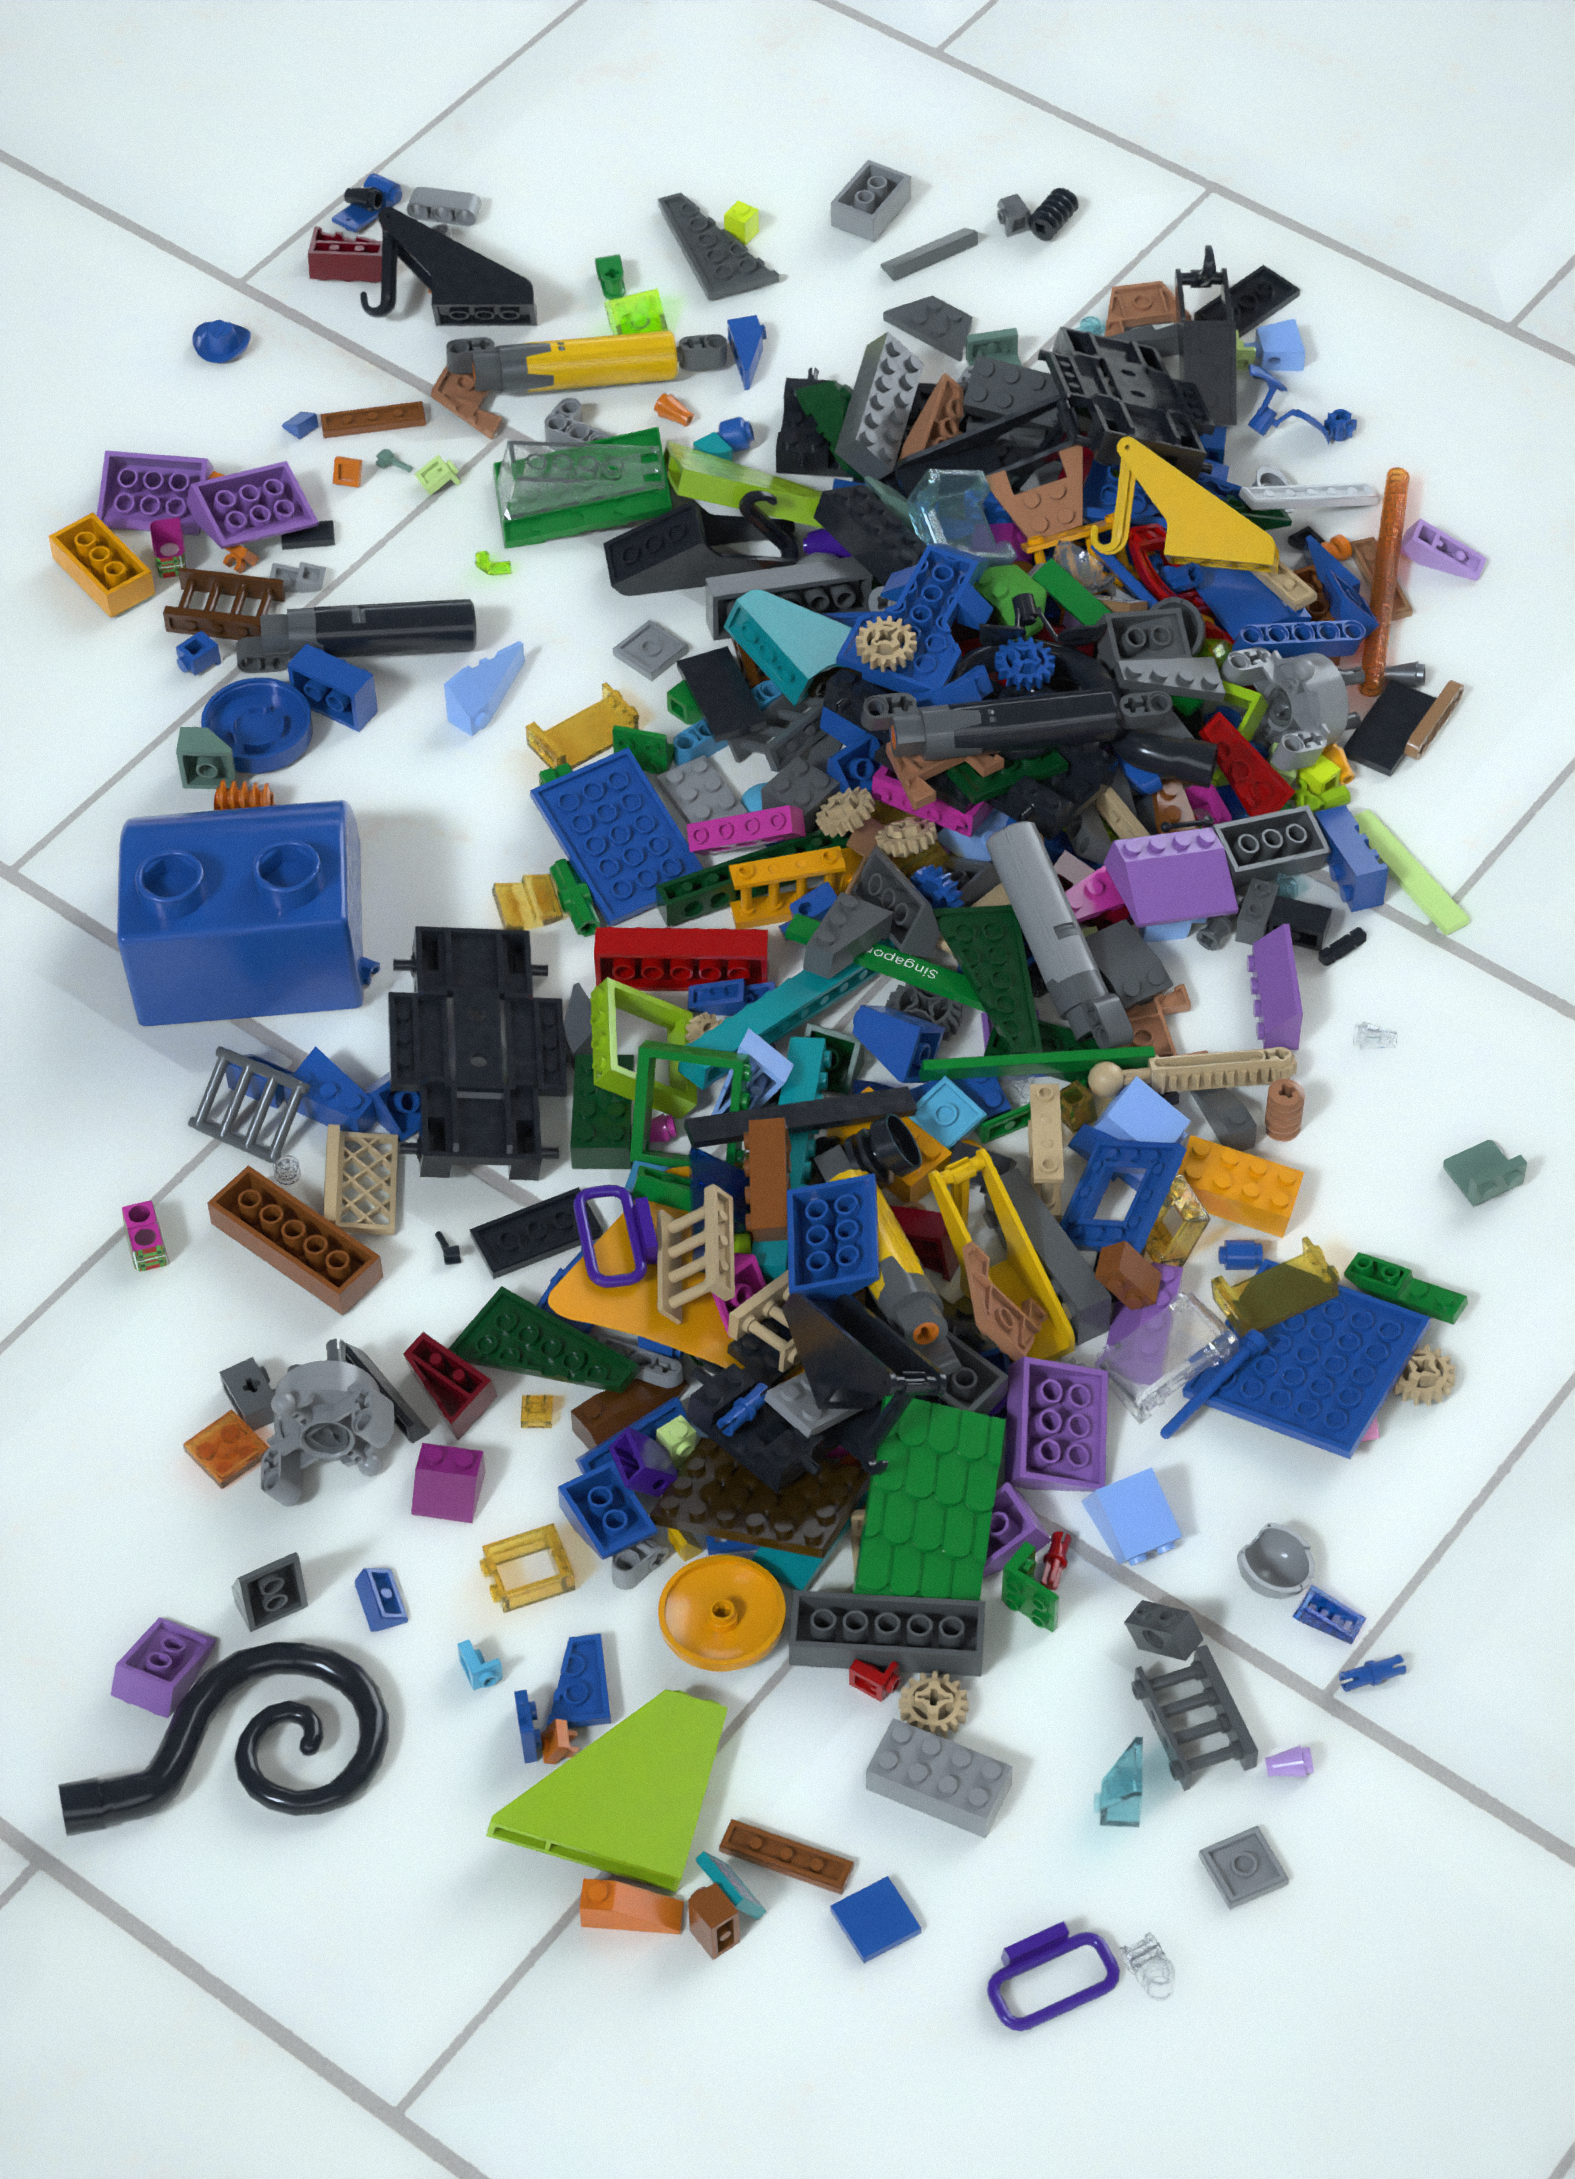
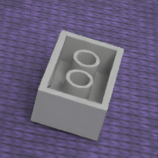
[831,160,911,242]

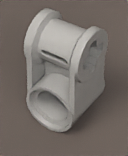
[612,1537,669,1590]

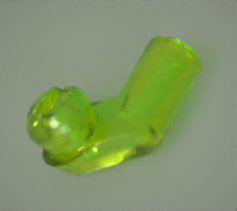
[475,551,511,576]

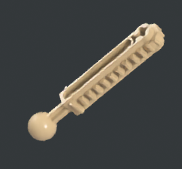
[1088,1047,1297,1098]

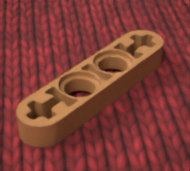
[1404,680,1464,760]

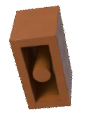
[1095,1241,1162,1311]
[688,1882,740,1960]

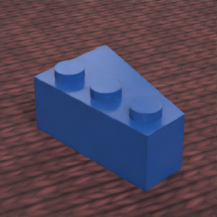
[283,1046,376,1133]

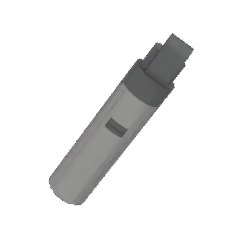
[985,821,1134,1049]

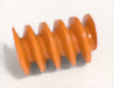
[214,780,275,810]

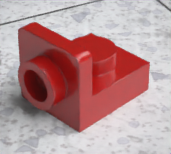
[849,1659,901,1702]

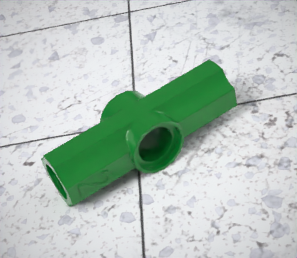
[549,858,600,937]

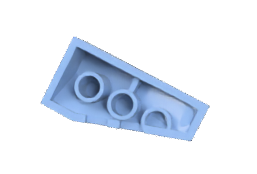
[444,641,525,736]

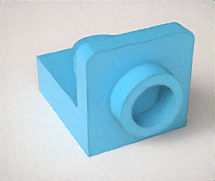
[457,1639,503,1691]

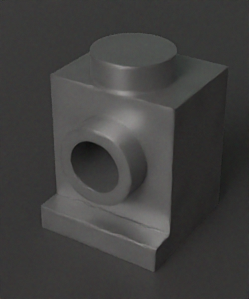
[997,193,1031,237]

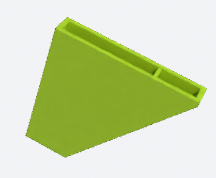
[663,440,824,529]
[486,1689,728,1893]

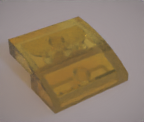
[492,874,563,930]

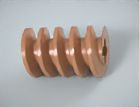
[1264,1079,1305,1142]

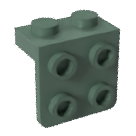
[966,328,1022,366]
[1443,1140,1527,1207]

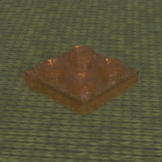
[183,1409,269,1489]

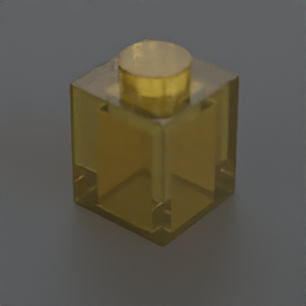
[1060,1080,1098,1134]

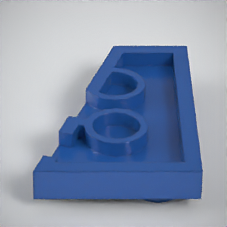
[546,1634,611,1729]

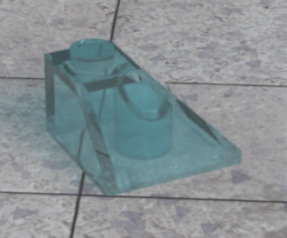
[1094,1737,1143,1827]

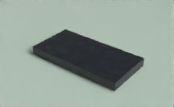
[1194,265,1300,338]
[677,646,767,743]
[1343,680,1437,777]
[469,1187,603,1279]

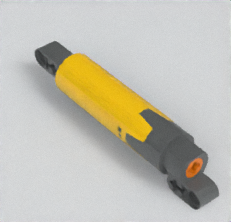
[446,330,727,394]
[813,1144,963,1377]

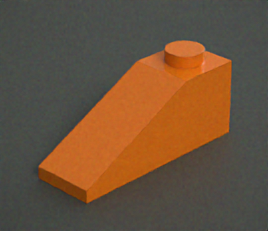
[579,1878,684,1935]

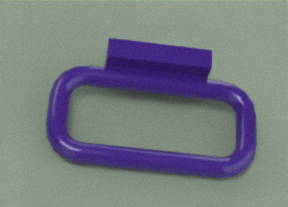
[573,1185,658,1288]
[987,1921,1120,2031]

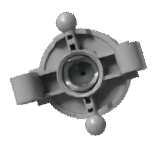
[1219,647,1365,771]
[261,1339,394,1507]

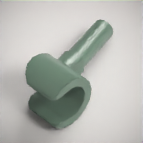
[376,449,413,473]

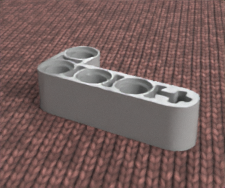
[544,398,613,449]

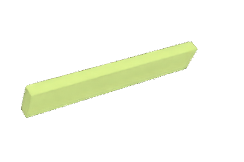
[1354,809,1469,936]

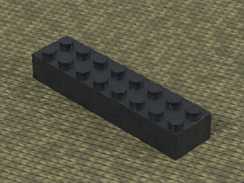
[813,484,994,642]

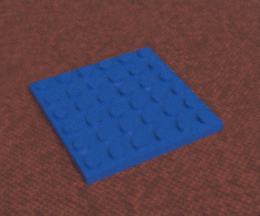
[1182,1258,1431,1459]

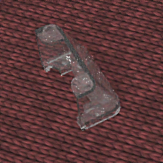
[1095,1292,1239,1425]

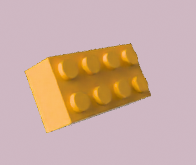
[48,512,155,618]
[827,1086,952,1203]
[1169,1135,1304,1238]

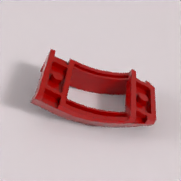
[1128,523,1217,621]

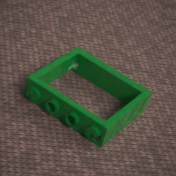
[630,1040,753,1176]

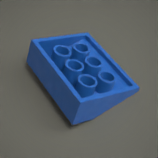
[1194,566,1312,640]
[787,1173,880,1302]

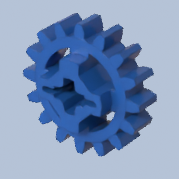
[994,637,1055,691]
[910,864,964,909]

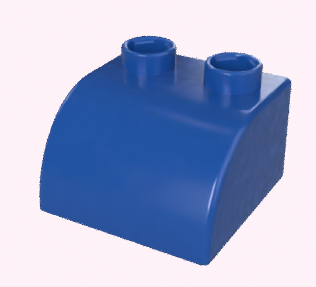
[117,800,364,1026]

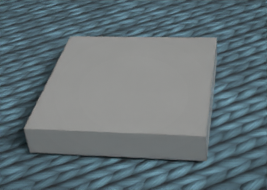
[612,620,689,682]
[1199,1825,1289,1910]

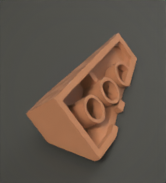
[898,373,964,461]

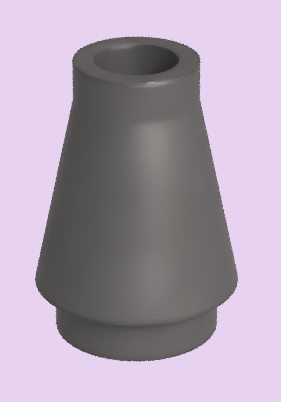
[1385,661,1426,688]

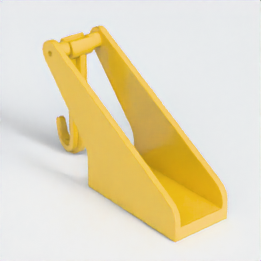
[1090,436,1279,574]
[928,1148,1075,1363]

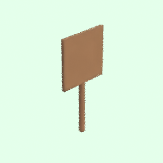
[845,817,893,895]

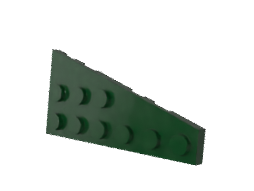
[933,905,1043,1054]
[448,1286,641,1393]

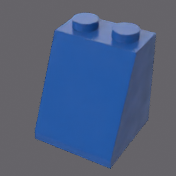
[852,1005,945,1083]

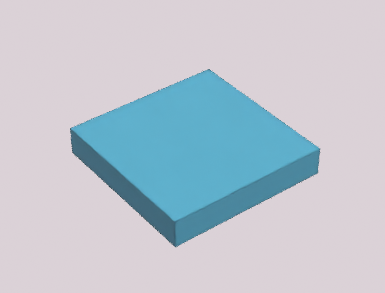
[908,1076,987,1151]

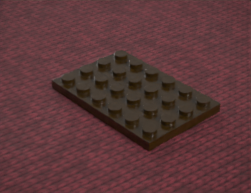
[649,1437,871,1559]

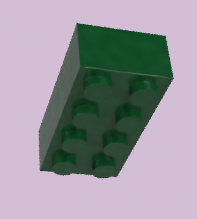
[570,1054,635,1169]

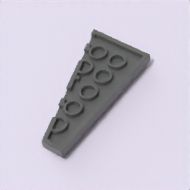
[658,192,779,301]

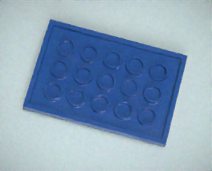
[530,747,704,927]

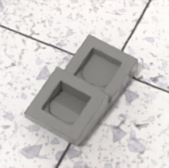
[269,561,326,592]

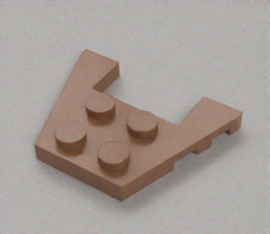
[1104,281,1192,337]
[431,365,502,439]
[982,445,1083,539]
[886,742,1004,811]
[1118,984,1208,1070]
[962,1241,1048,1362]

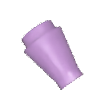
[1265,1745,1314,1777]

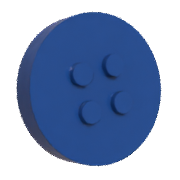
[201,677,313,773]

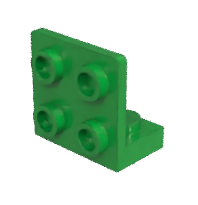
[612,725,674,774]
[1001,1541,1059,1632]

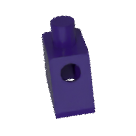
[609,1426,679,1497]

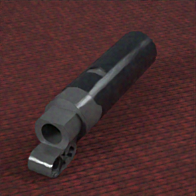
[236,599,477,673]

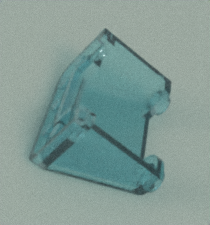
[907,469,1017,570]

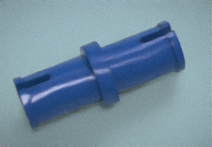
[717,1383,768,1436]
[1339,1654,1406,1692]

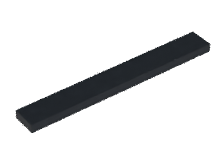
[683,1086,917,1149]

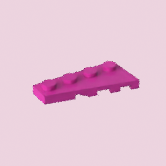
[1065,865,1125,923]

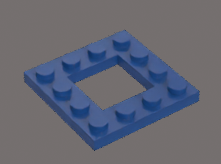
[1059,1140,1187,1254]

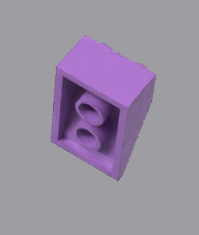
[983,1482,1052,1578]
[111,1617,216,1718]

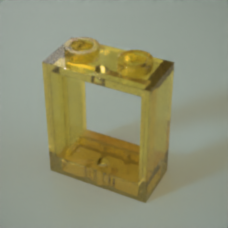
[1145,1175,1211,1267]
[479,1523,576,1613]

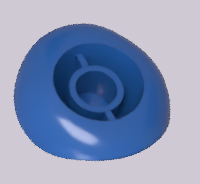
[192,319,251,363]

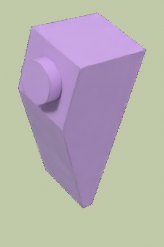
[1397,518,1487,581]

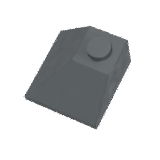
[563,983,593,1070]

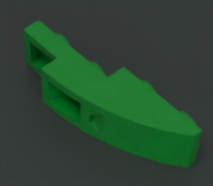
[1344,1252,1468,1325]

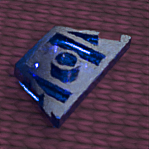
[689,1147,751,1236]

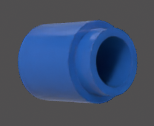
[1218,1240,1263,1270]

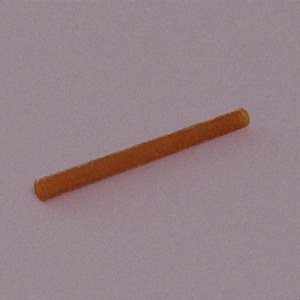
[1358,467,1410,697]

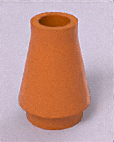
[654,393,694,427]

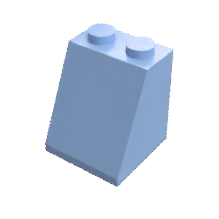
[1092,1076,1191,1143]
[1082,1467,1182,1566]

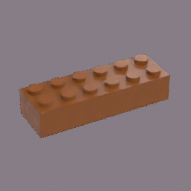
[207,1165,383,1316]

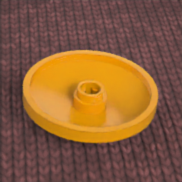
[658,1555,786,1672]

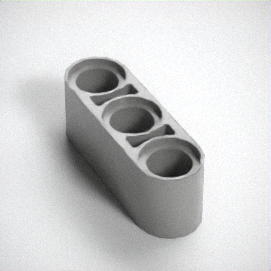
[406,187,482,226]

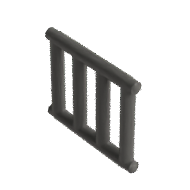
[188,1046,311,1166]

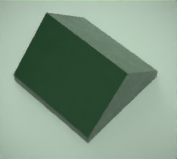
[804,1023,864,1095]

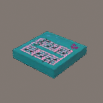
[695,1851,767,1919]

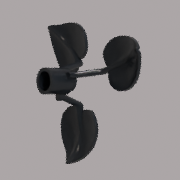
[979,593,1106,648]

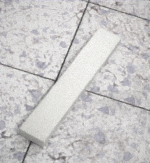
[1238,483,1380,510]

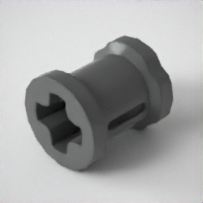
[1196,915,1233,951]

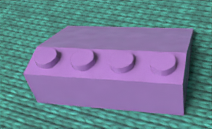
[97,450,214,536]
[186,461,319,549]
[1104,827,1238,928]
[1004,1356,1108,1492]

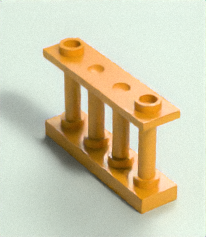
[1021,513,1141,609]
[729,846,846,929]

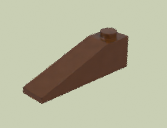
[571,1378,689,1450]

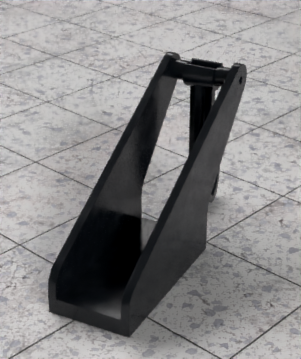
[360,207,537,326]
[1174,245,1237,426]
[893,392,1081,509]
[603,490,800,596]
[782,1294,947,1475]

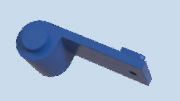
[332,173,402,233]

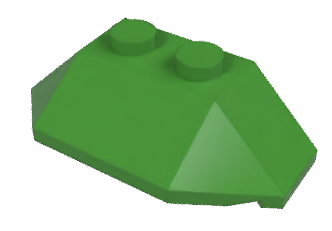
[973,564,1047,639]

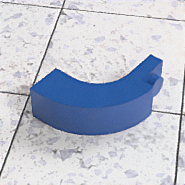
[902,665,994,710]

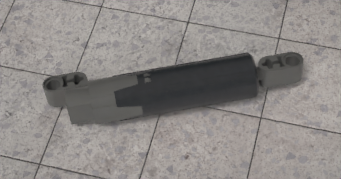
[861,687,1172,761]

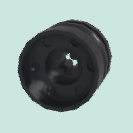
[844,1113,922,1190]

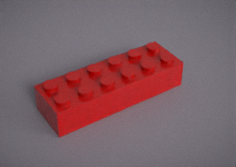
[594,927,769,991]

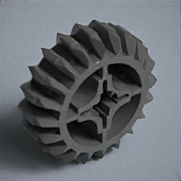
[885,983,962,1045]

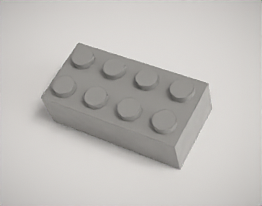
[866,1718,1013,1838]

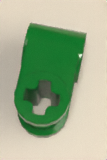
[595,254,625,300]

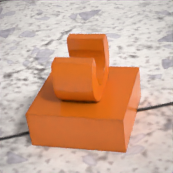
[333,456,362,488]
[223,545,259,574]
[540,1719,579,1765]

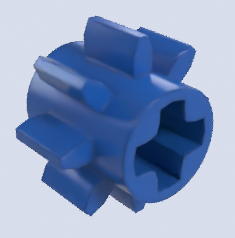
[1324,409,1357,441]

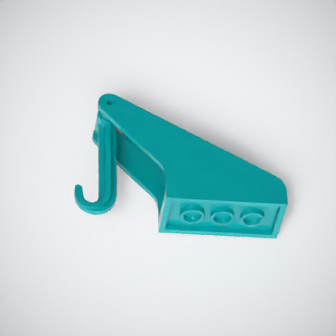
[724,589,852,706]

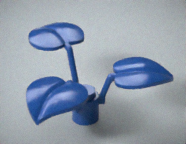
[1247,364,1331,444]

